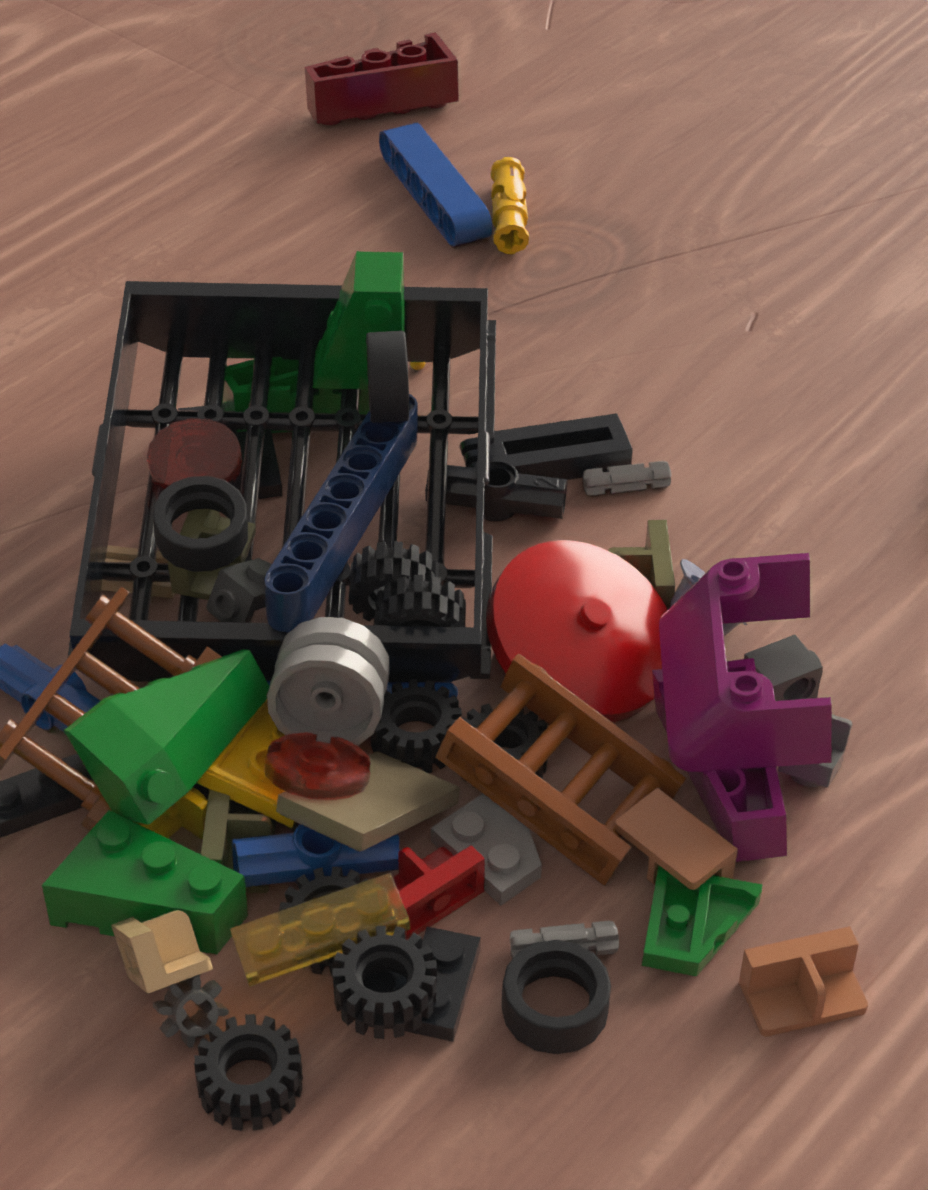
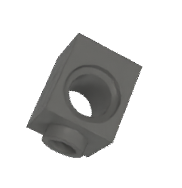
[744,635,823,701]

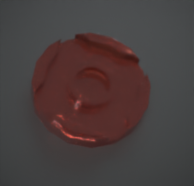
[147,418,242,489]
[264,732,371,800]

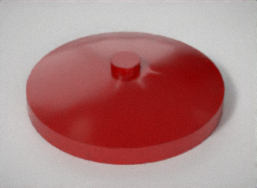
[486,540,668,722]

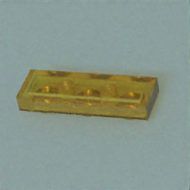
[230,873,411,986]

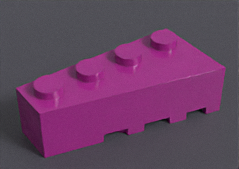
[652,658,787,862]

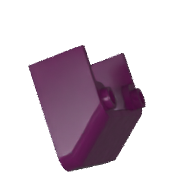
[659,553,832,772]

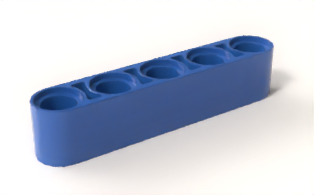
[379,123,493,246]

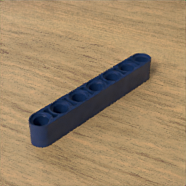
[264,394,418,633]

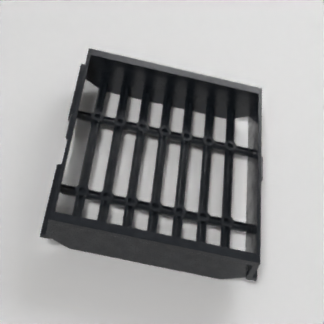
[67,281,496,682]

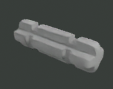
[582,461,672,496]
[509,921,619,959]

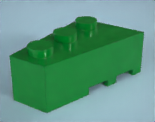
[313,251,405,389]

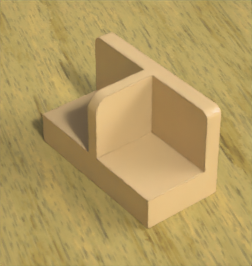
[111,910,213,994]

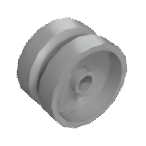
[267,617,390,751]

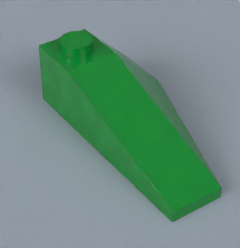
[63,649,269,825]

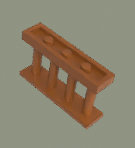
[0,587,221,831]
[436,653,687,886]

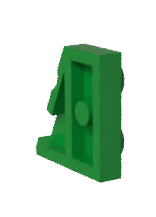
[641,865,763,977]

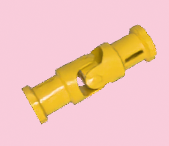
[490,157,529,254]

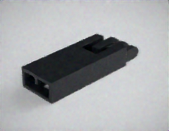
[459,413,633,480]

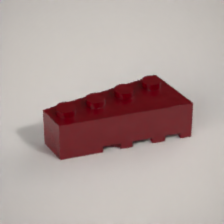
[304,32,459,125]

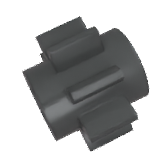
[153,975,229,1047]

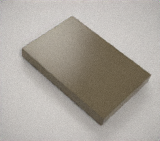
[276,751,460,852]

